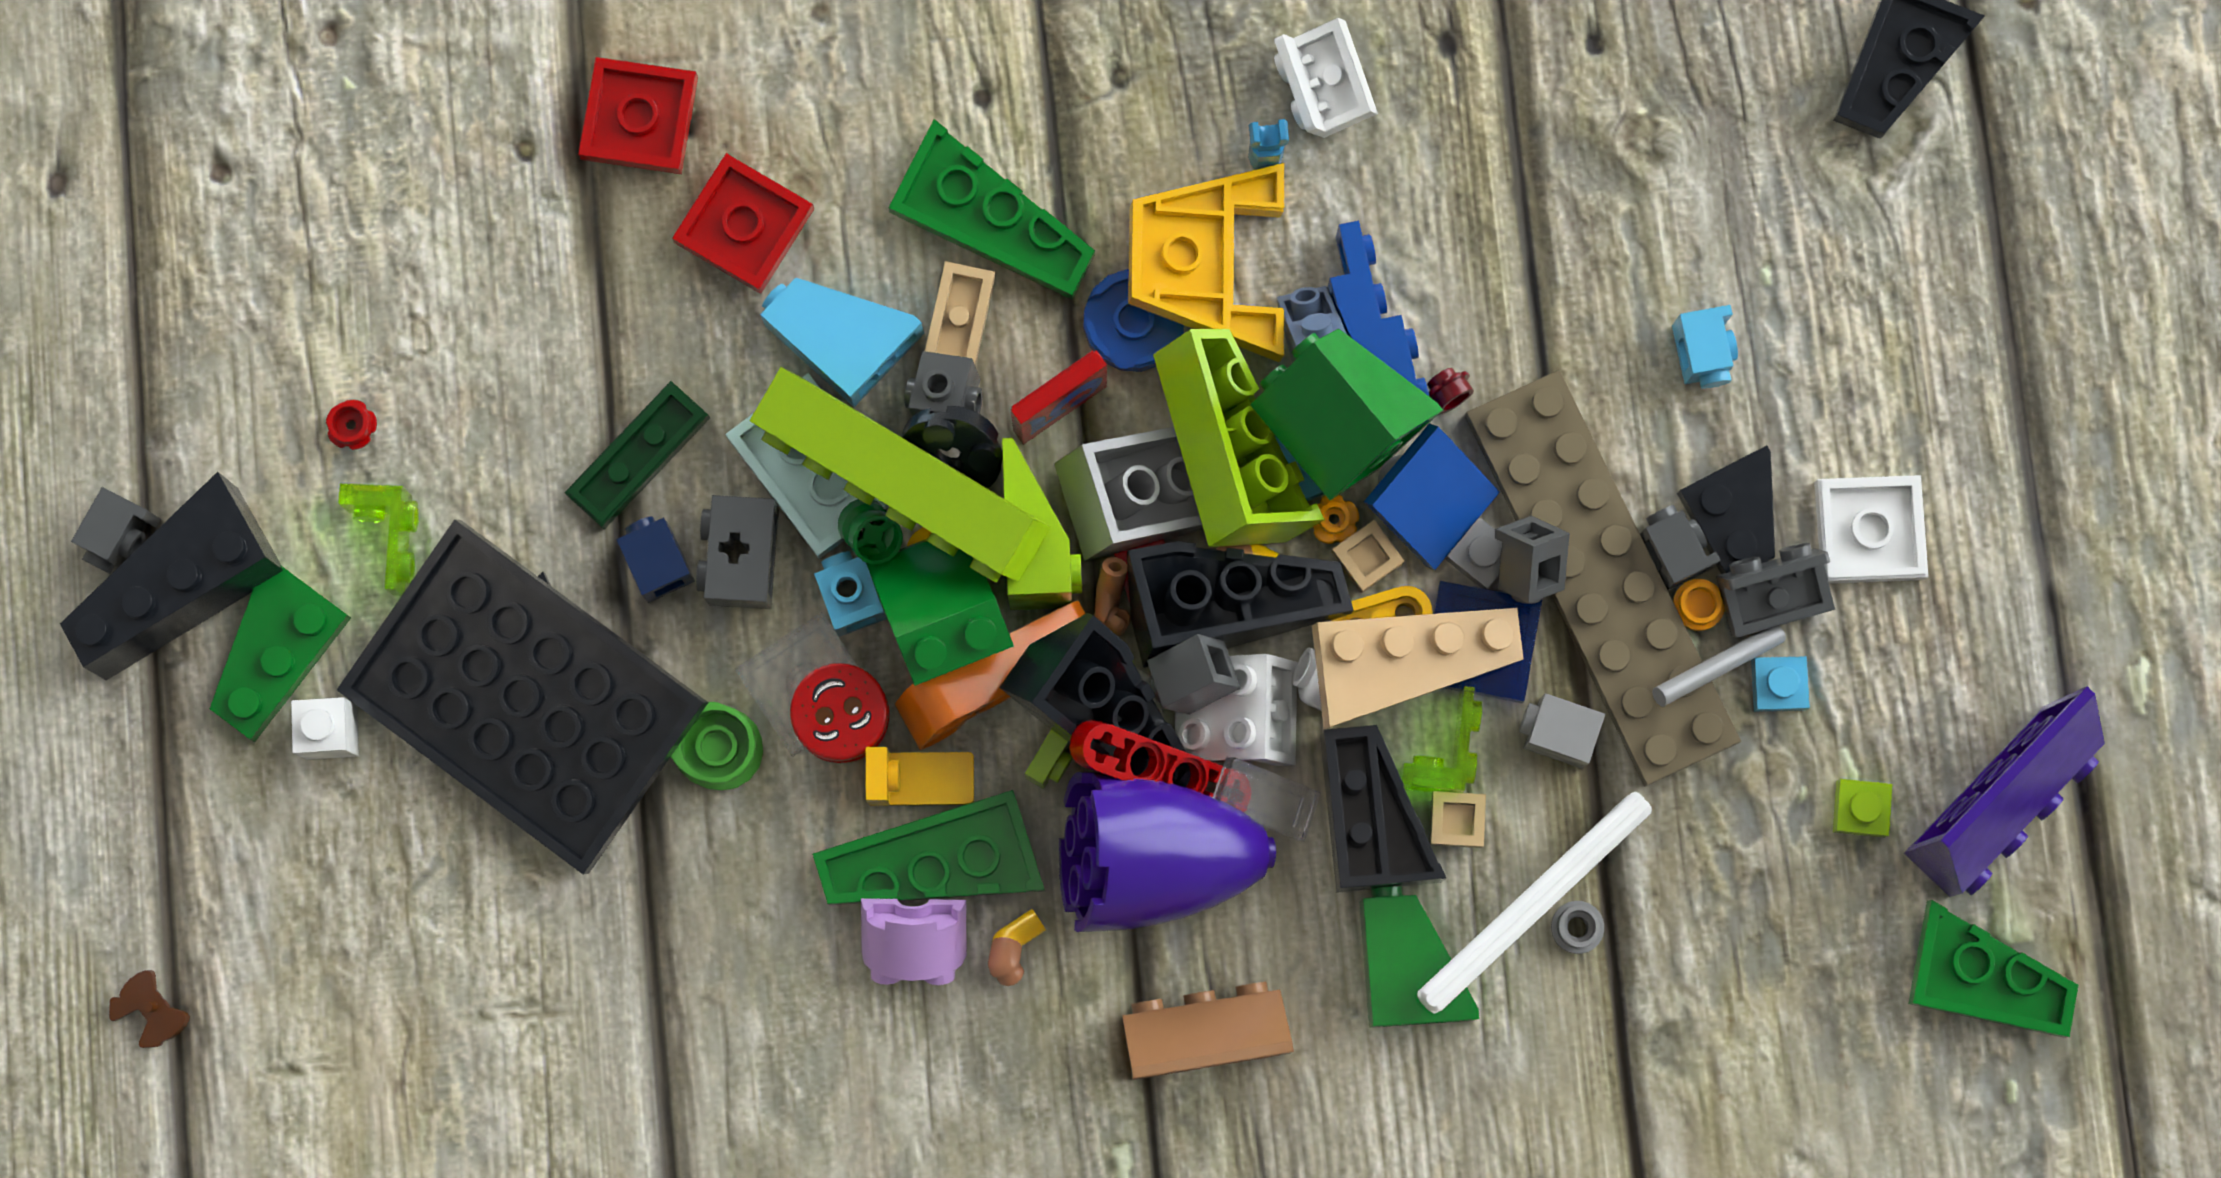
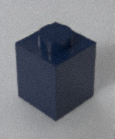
[616,516,695,603]

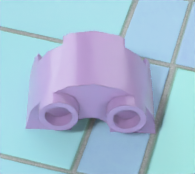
[861,898,967,985]

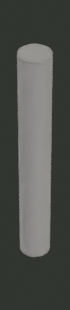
[1652,626,1786,707]

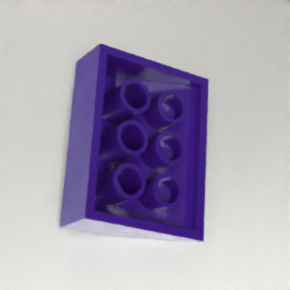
[1904,686,2105,897]

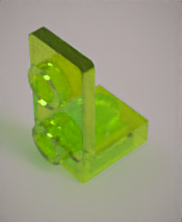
[338,483,419,596]
[1399,686,1482,793]

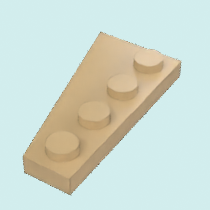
[1312,608,1524,730]

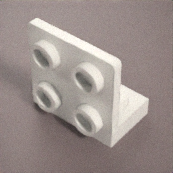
[1175,654,1298,766]

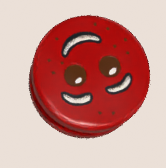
[790,663,890,764]

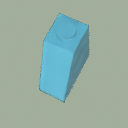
[760,278,924,407]

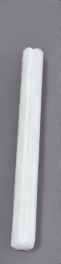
[1417,792,1652,1014]

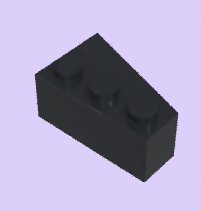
[1320,725,1446,893]

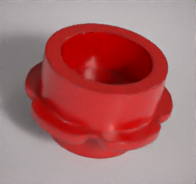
[326,400,377,450]

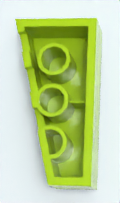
[1153,329,1325,547]

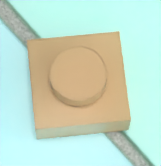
[1331,520,1405,594]
[1429,791,1486,848]

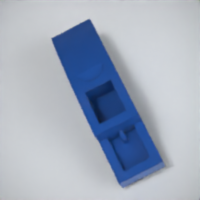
[1327,220,1429,396]

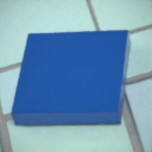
[1364,423,1500,570]

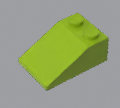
[1002,438,1082,610]

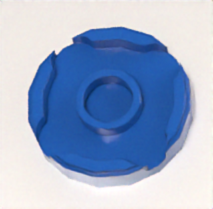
[1083,269,1184,372]

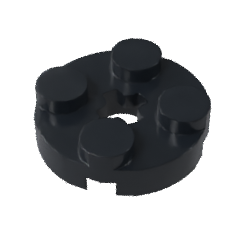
[901,406,1003,489]

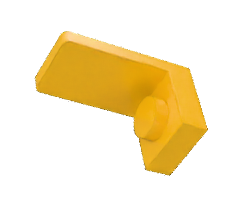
[866,747,974,806]

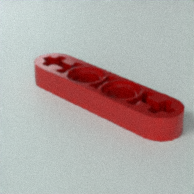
[1069,720,1250,811]

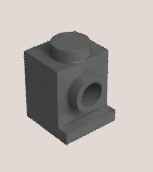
[71,487,161,574]
[1640,505,1720,590]
[1495,516,1570,604]

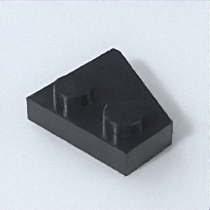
[1677,445,1775,574]

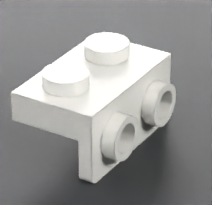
[1274,18,1378,138]

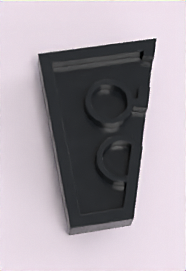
[1833,0,1985,139]

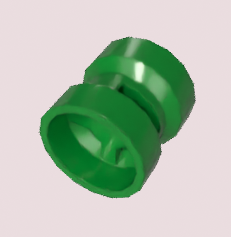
[838,499,903,564]

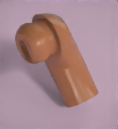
[1094,557,1131,636]

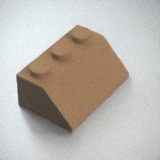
[1122,982,1294,1080]

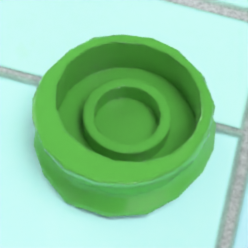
[671,702,763,790]

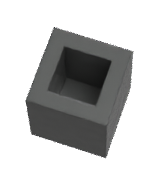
[1147,634,1240,715]

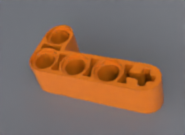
[894,601,1086,750]

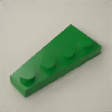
[888,119,1095,300]
[812,790,1045,905]

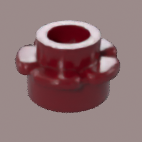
[1427,368,1474,414]

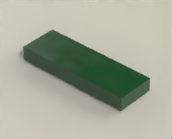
[564,381,710,530]

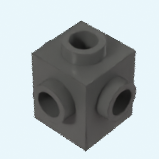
[904,351,983,416]

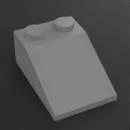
[1054,427,1203,561]

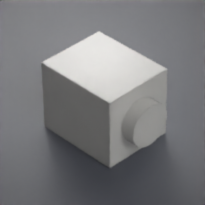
[1519,693,1605,769]

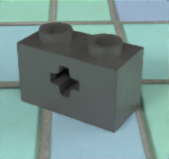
[696,495,779,609]

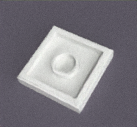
[1814,475,1928,584]

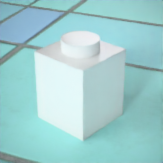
[291,697,359,760]

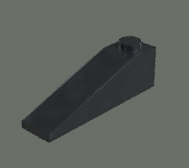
[1126,541,1354,668]
[999,613,1191,787]

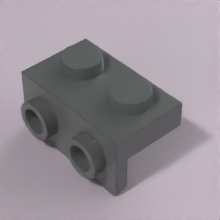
[1716,543,1835,638]

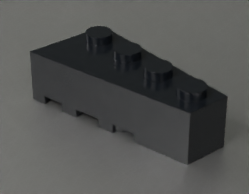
[60,472,283,680]

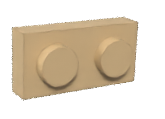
[925,261,996,366]

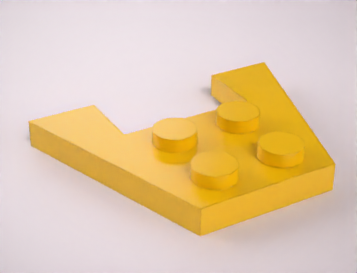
[1128,163,1284,363]

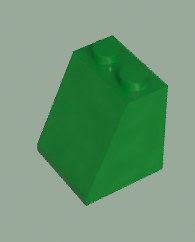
[1250,328,1443,500]
[866,538,1014,686]

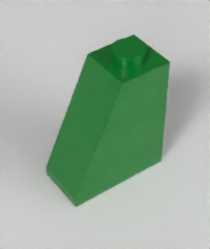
[1359,886,1479,1028]

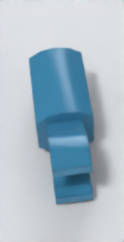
[1248,119,1289,170]

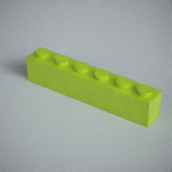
[749,367,1050,583]

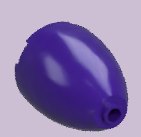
[1059,772,1276,932]

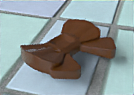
[109,970,190,1048]

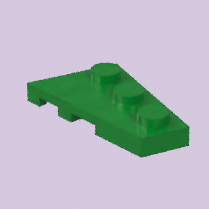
[209,565,351,742]
[1908,900,2079,1038]

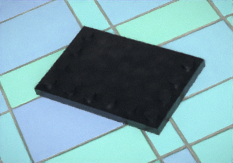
[337,519,709,875]

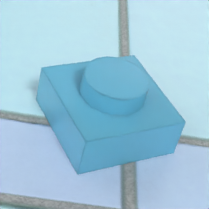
[1751,656,1810,712]

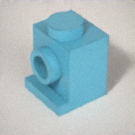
[1672,305,1738,389]
[814,551,887,637]

